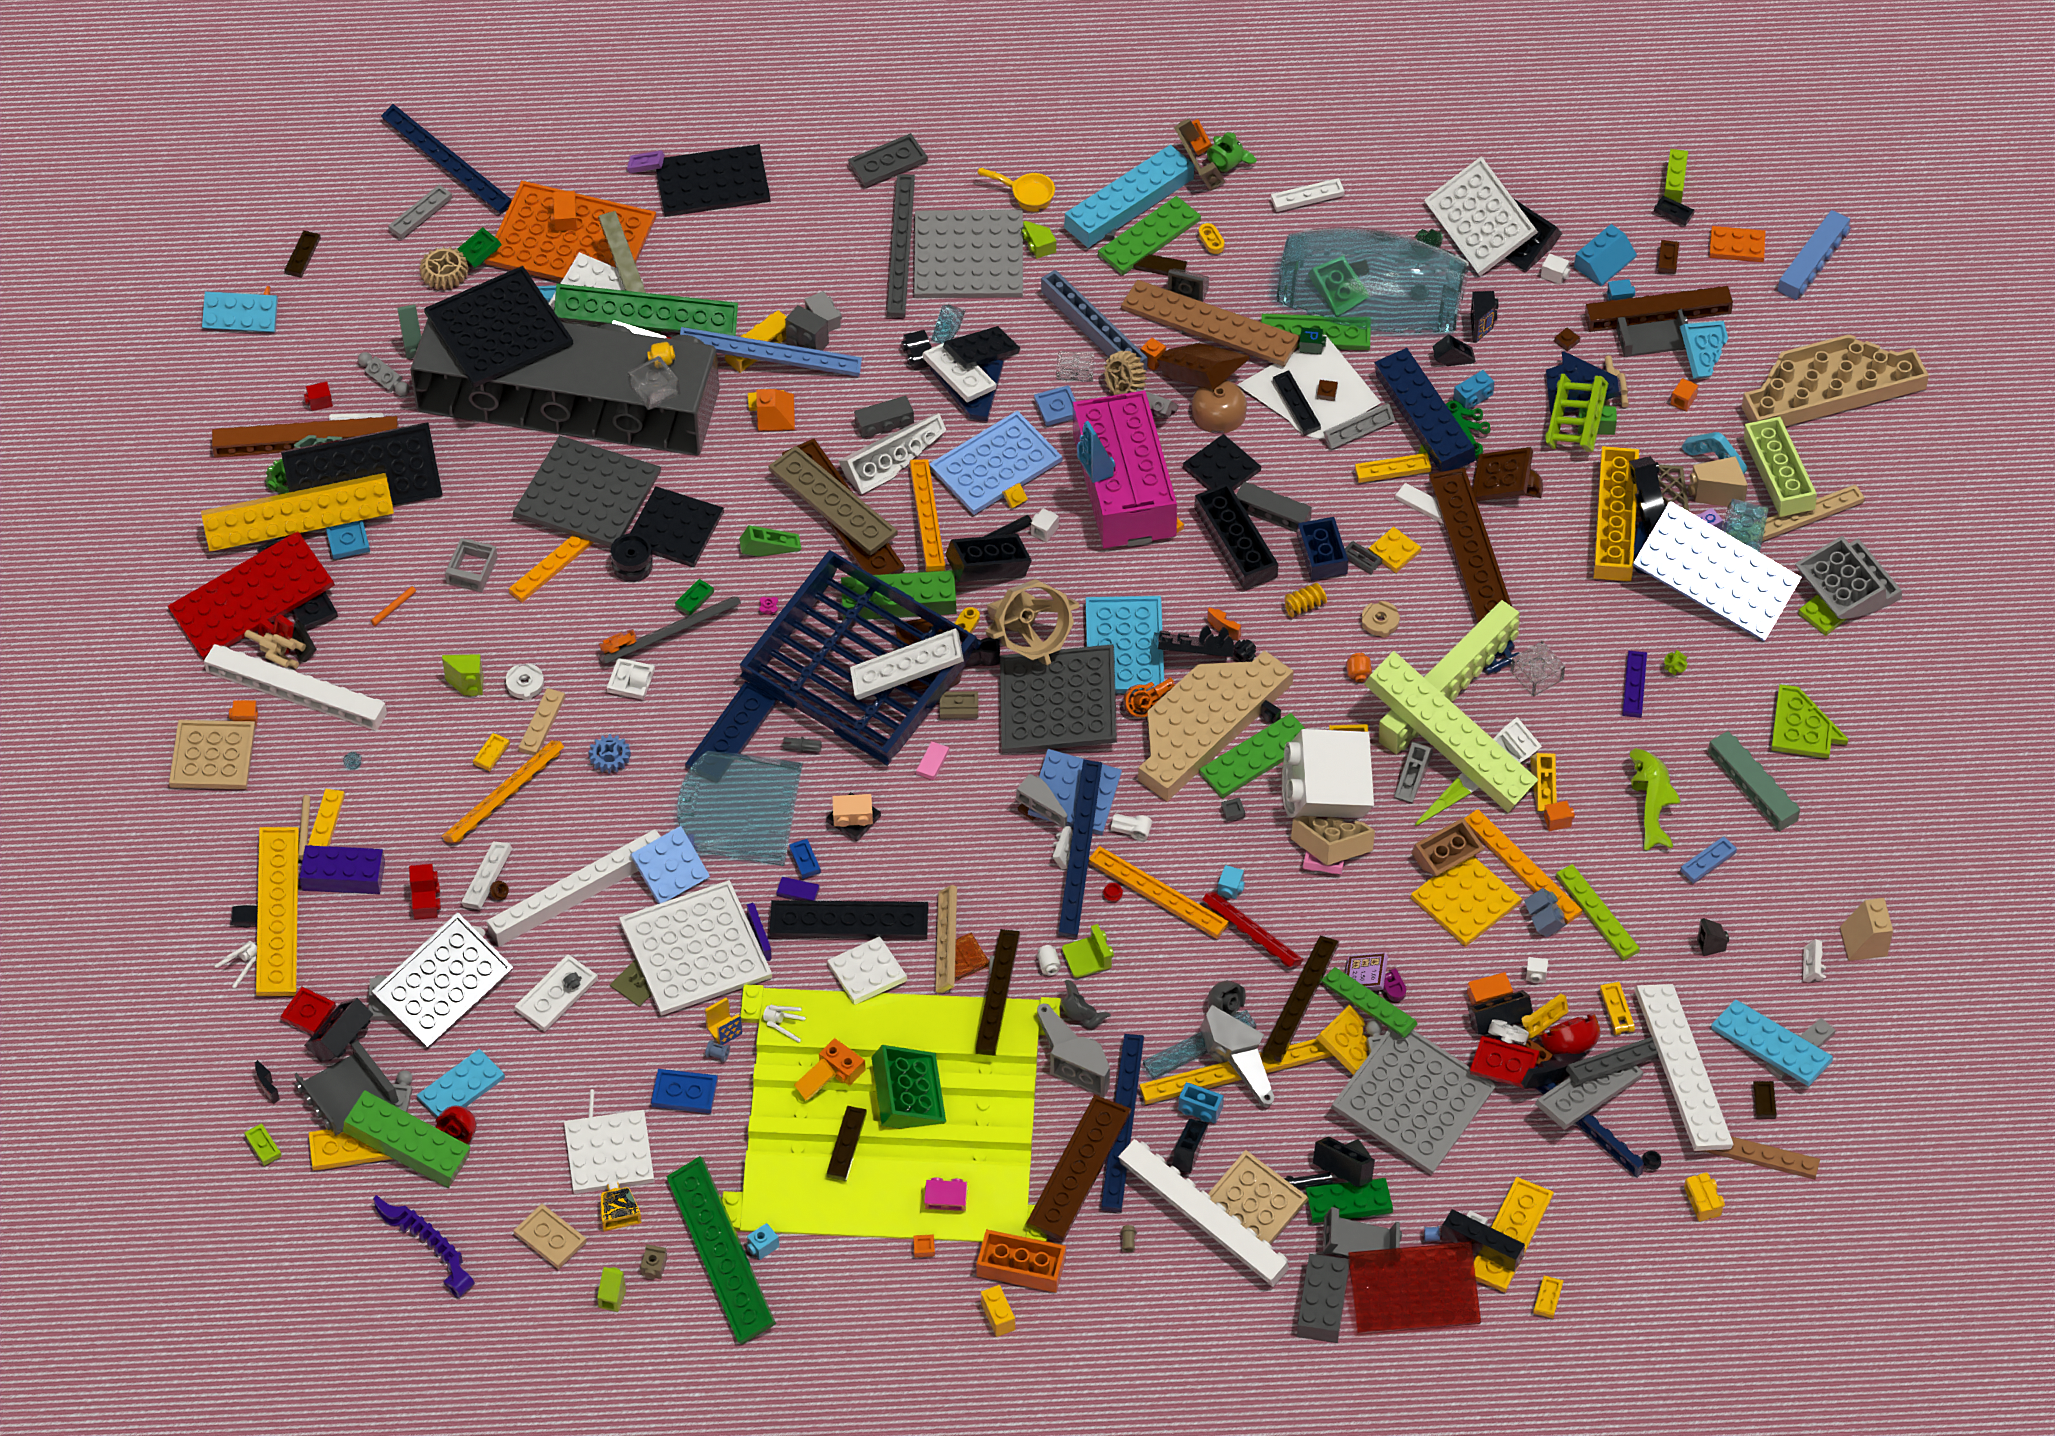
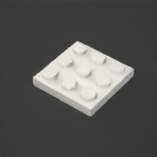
[827,937,908,1005]

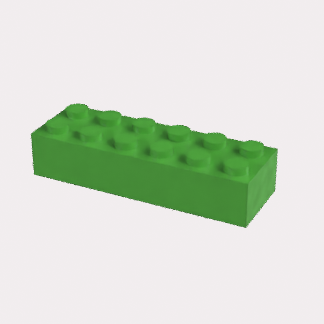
[841,570,957,620]
[343,1090,471,1188]

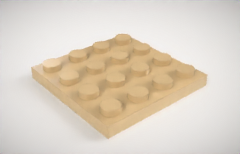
[169,720,256,789]
[1208,1150,1309,1245]

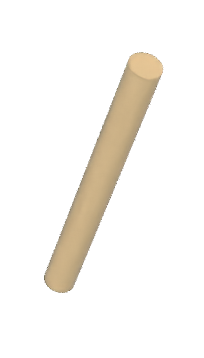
[298,795,310,860]

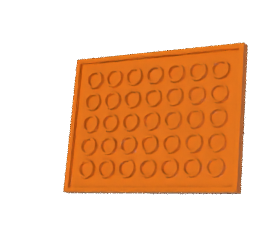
[484,180,657,282]

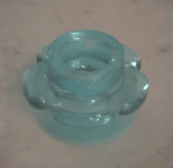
[343,752,362,770]

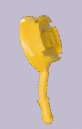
[977,168,1055,212]

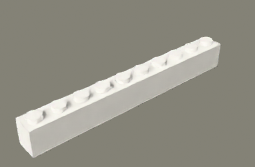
[204,644,387,731]
[487,829,661,947]
[1118,1139,1289,1287]

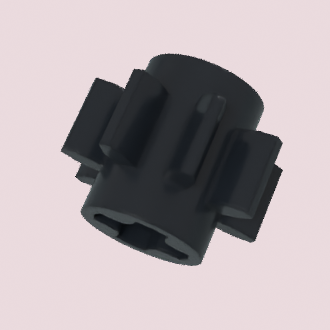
[1233,639,1256,662]

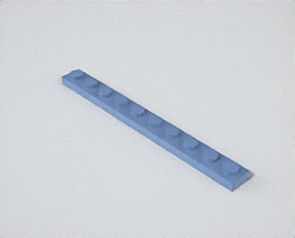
[680,327,862,377]

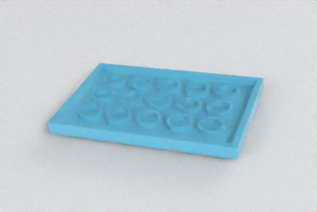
[1086,596,1164,694]

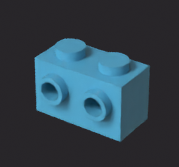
[1453,370,1495,409]
[1178,1082,1224,1124]

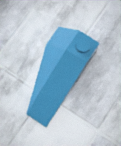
[1077,421,1115,483]

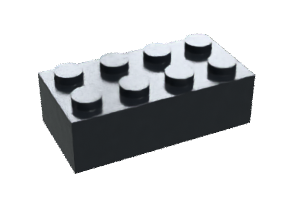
[945,534,1032,582]

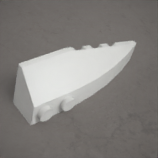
[839,413,946,494]

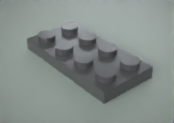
[848,133,928,187]

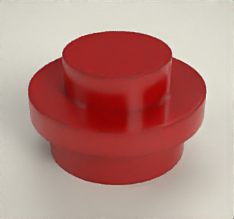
[1103,883,1123,902]

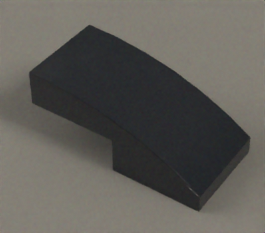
[230,905,258,928]

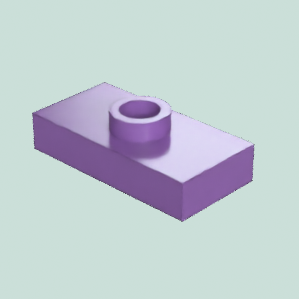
[627,150,665,173]

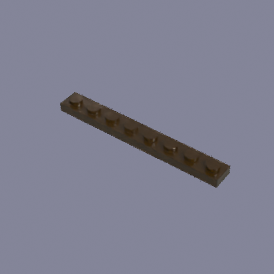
[976,929,1020,1056]
[1263,935,1339,1062]

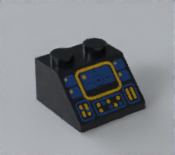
[1470,291,1499,343]

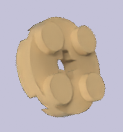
[1362,601,1400,638]

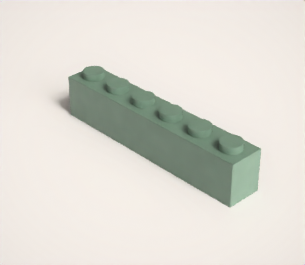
[1708,731,1800,832]

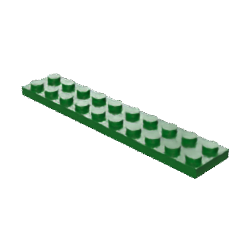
[554,283,738,336]
[666,1156,776,1345]

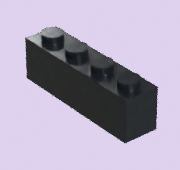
[1441,1209,1525,1272]

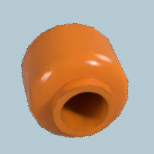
[1346,653,1372,682]

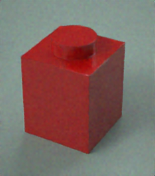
[304,381,333,411]

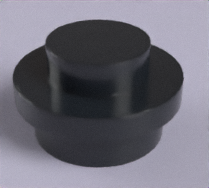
[1641,1150,1661,1170]

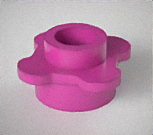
[759,597,778,615]

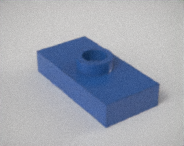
[789,839,821,879]

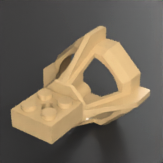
[985,579,1080,666]

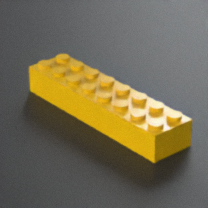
[1593,446,1639,582]

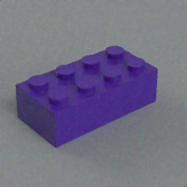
[300,845,385,894]

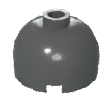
[1208,980,1246,1018]

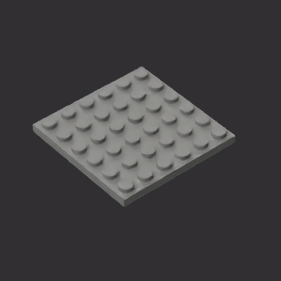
[914,210,1023,298]
[1331,1028,1497,1175]

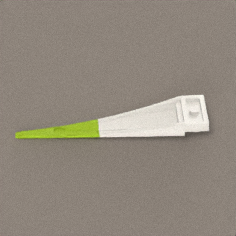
[1415,717,1542,826]

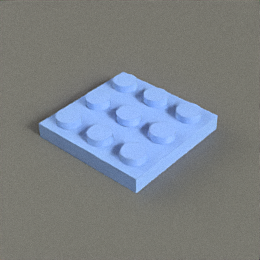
[630,826,710,904]

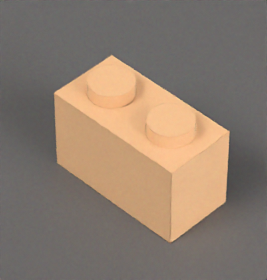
[832,794,873,827]

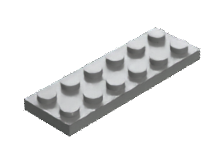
[1535,1047,1644,1130]

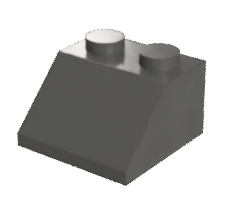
[1168,268,1209,302]

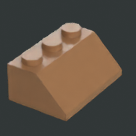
[1411,818,1485,877]

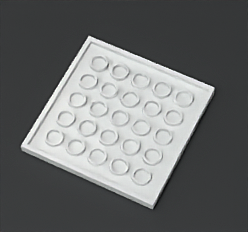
[619,880,772,1016]

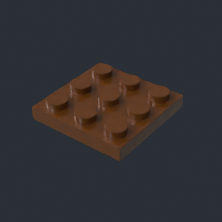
[1473,447,1533,502]

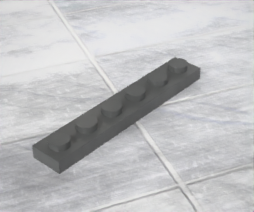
[1566,1037,1659,1084]

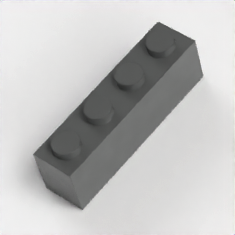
[1236,482,1312,532]

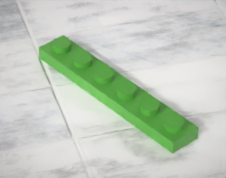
[1322,967,1418,1038]

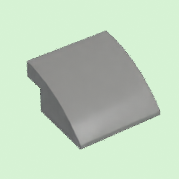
[1795,536,1902,619]

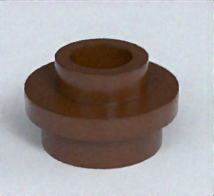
[490,881,509,900]

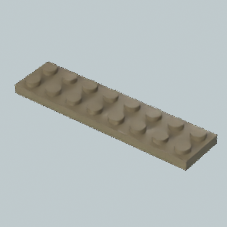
[768,446,898,556]

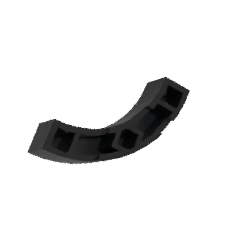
[1629,456,1667,537]

